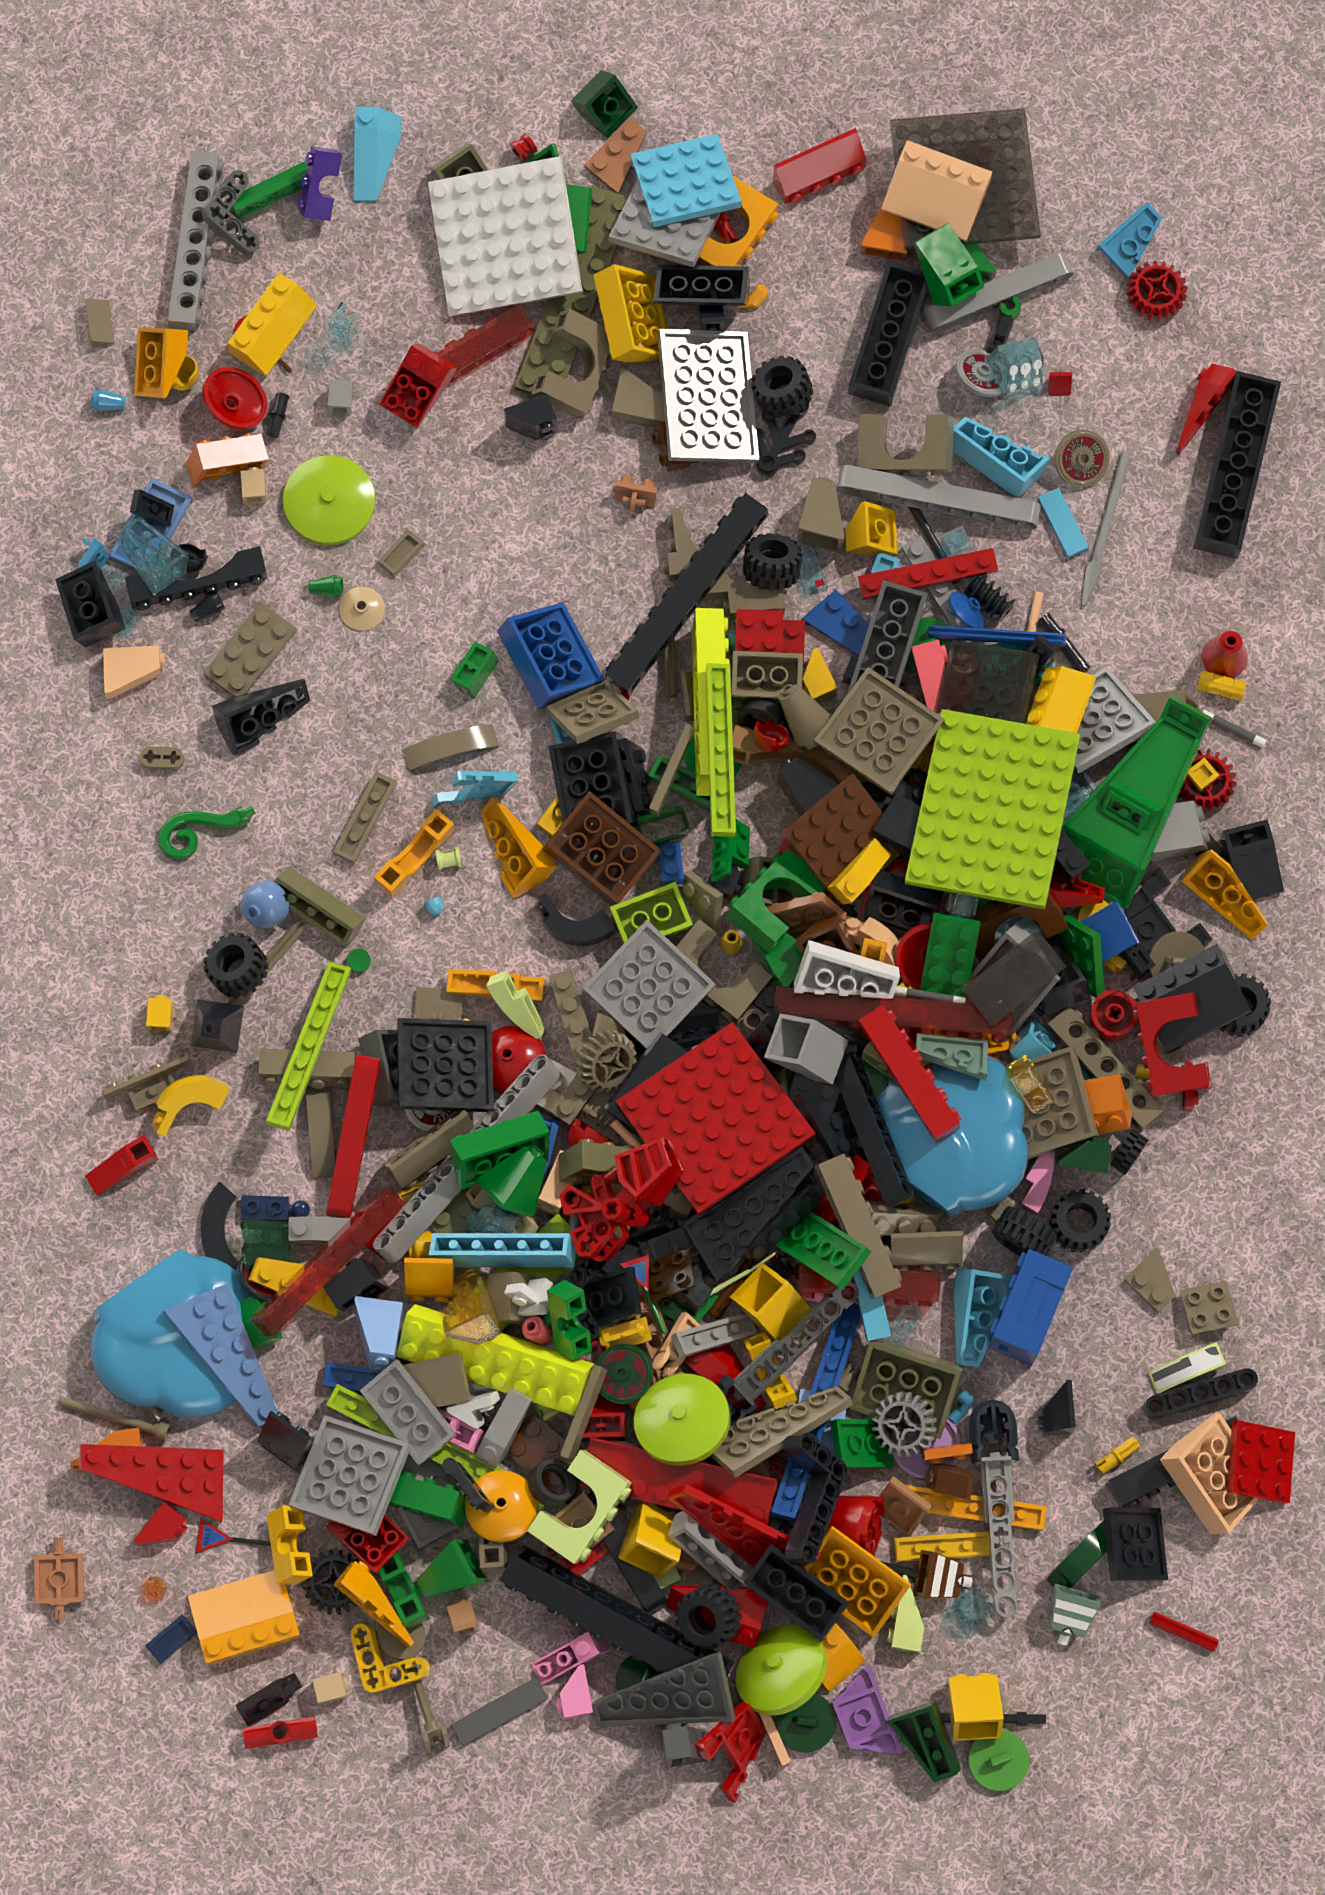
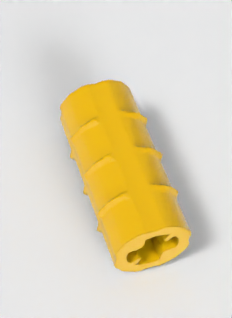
[1197,670,1247,701]

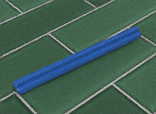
[928,625,1066,647]

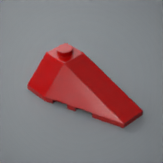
[1049,872,1105,908]
[666,1585,768,1649]

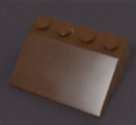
[542,791,662,906]

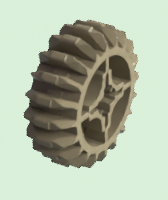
[575,1029,637,1093]

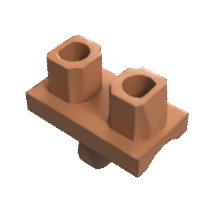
[614,474,657,512]

